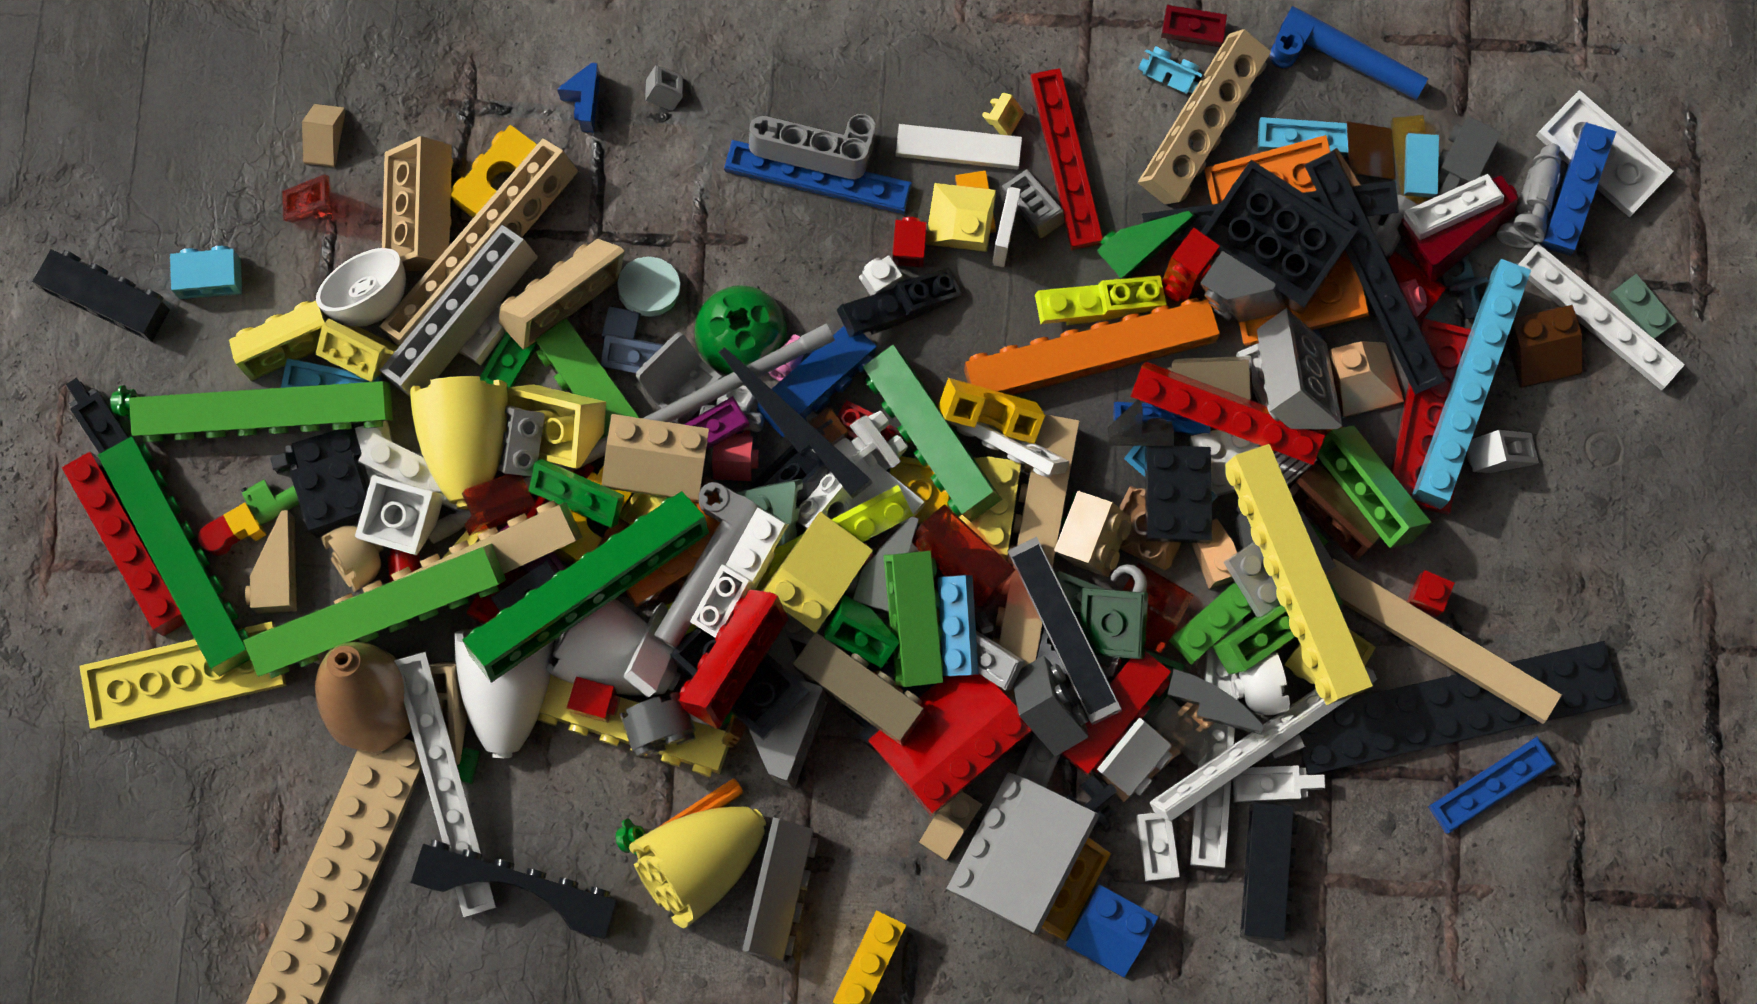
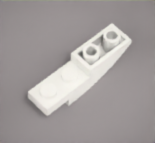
[690,507,789,638]

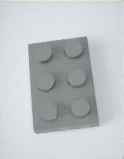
[1224,511,1336,617]

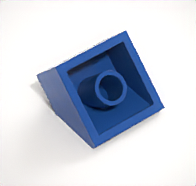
[1065,884,1158,978]

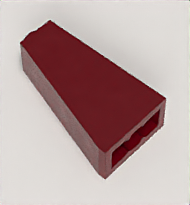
[1400,175,1518,283]

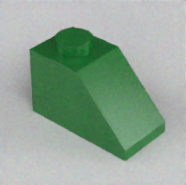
[824,594,899,668]

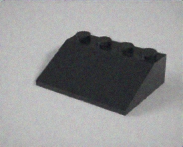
[1201,160,1359,315]

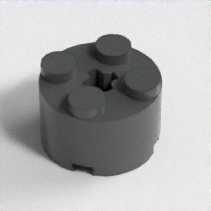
[620,692,696,757]

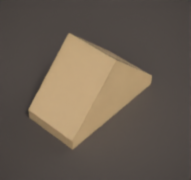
[302,104,346,167]

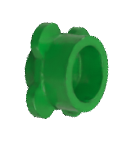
[110,385,138,420]
[615,818,645,856]

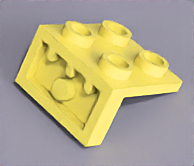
[316,319,399,382]

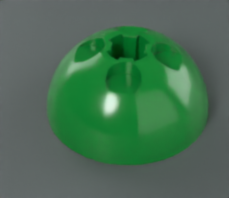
[694,285,788,375]

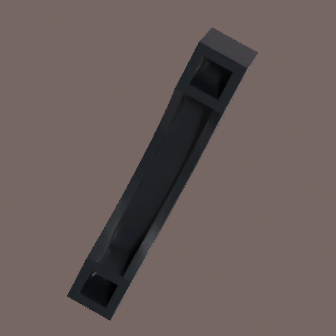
[410,839,616,939]

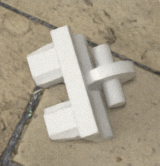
[850,411,908,470]

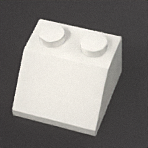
[355,475,444,555]
[1097,717,1173,797]

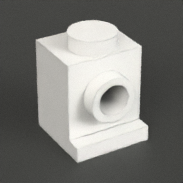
[859,255,902,295]

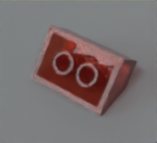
[911,504,1015,607]

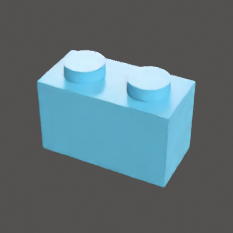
[170,246,242,299]

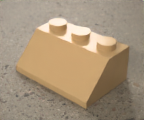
[602,414,709,502]

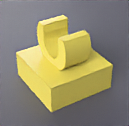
[982,93,1025,136]

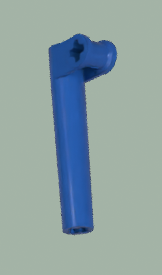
[1269,6,1428,100]

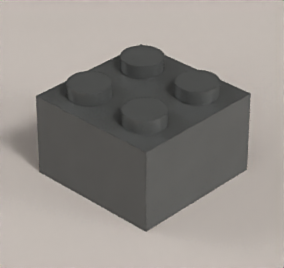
[1013,655,1089,757]

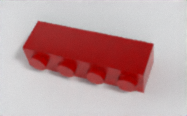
[1061,651,1171,775]

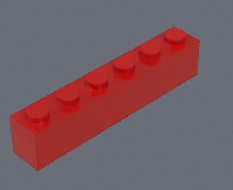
[1130,361,1327,465]
[61,451,186,636]

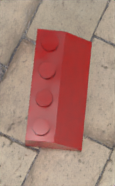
[678,590,789,729]

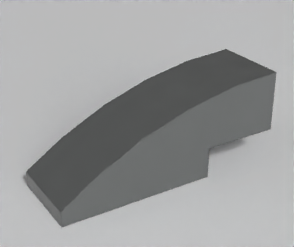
[1168,669,1263,734]

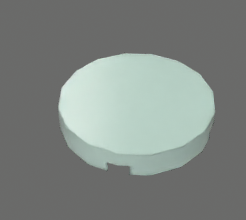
[617,257,680,317]

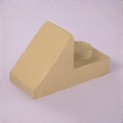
[919,791,982,860]

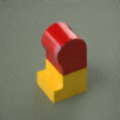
[198,502,267,556]

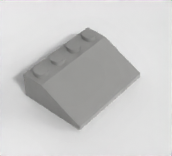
[946,772,1100,935]

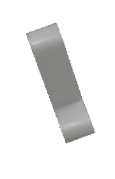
[749,114,876,179]

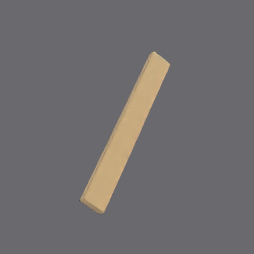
[1325,559,1562,724]

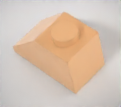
[1192,519,1237,589]

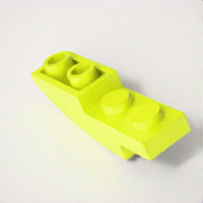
[1035,275,1166,325]

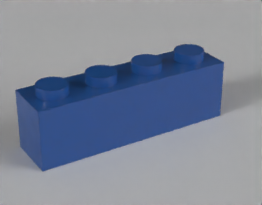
[1541,122,1617,256]
[757,326,877,438]

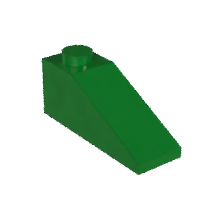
[1097,211,1198,279]

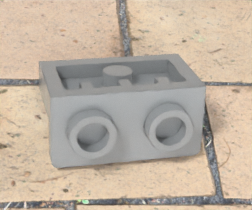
[497,405,545,476]

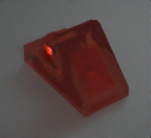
[282,174,333,223]

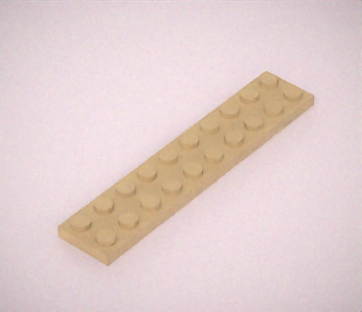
[246,738,422,1004]

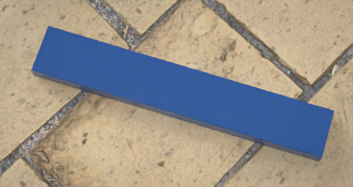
[724,140,912,214]

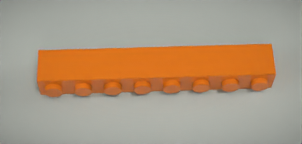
[964,298,1220,395]

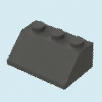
[1201,251,1287,322]

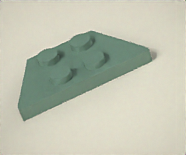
[718,479,803,549]

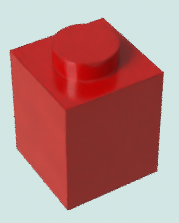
[892,217,927,267]
[1407,570,1455,619]
[567,676,620,723]

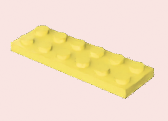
[79,621,286,730]

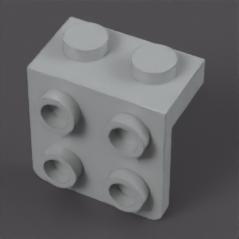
[636,332,723,425]

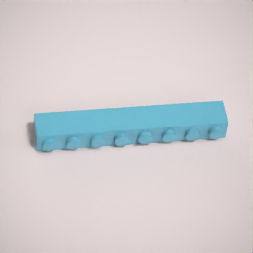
[1411,259,1531,509]

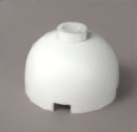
[1233,652,1290,715]

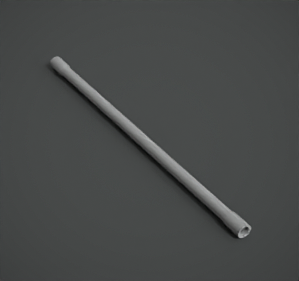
[429,323,835,544]

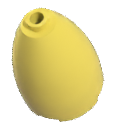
[410,376,508,510]
[629,807,766,928]

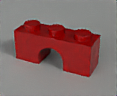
[1162,228,1220,302]

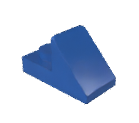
[557,63,601,133]

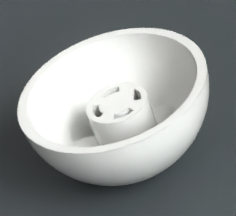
[316,248,406,327]

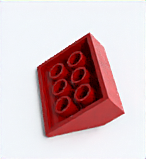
[868,673,1032,817]

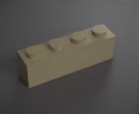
[793,633,925,746]

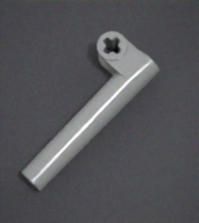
[654,482,761,649]

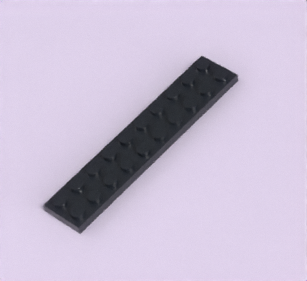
[1296,641,1622,775]

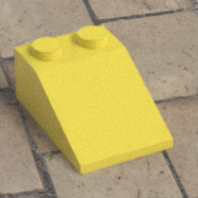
[762,512,873,633]

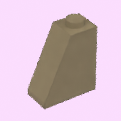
[1167,356,1253,401]

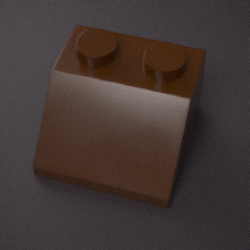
[1506,305,1582,388]

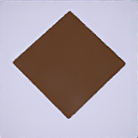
[1346,121,1395,179]

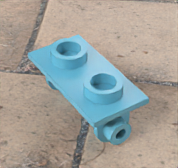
[1138,46,1203,94]

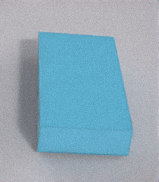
[1404,133,1439,198]

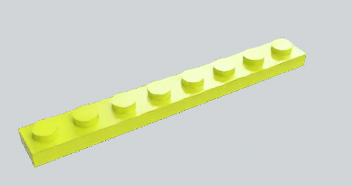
[667,485,914,635]

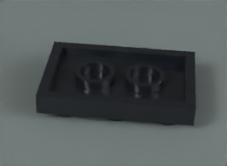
[1145,445,1212,543]

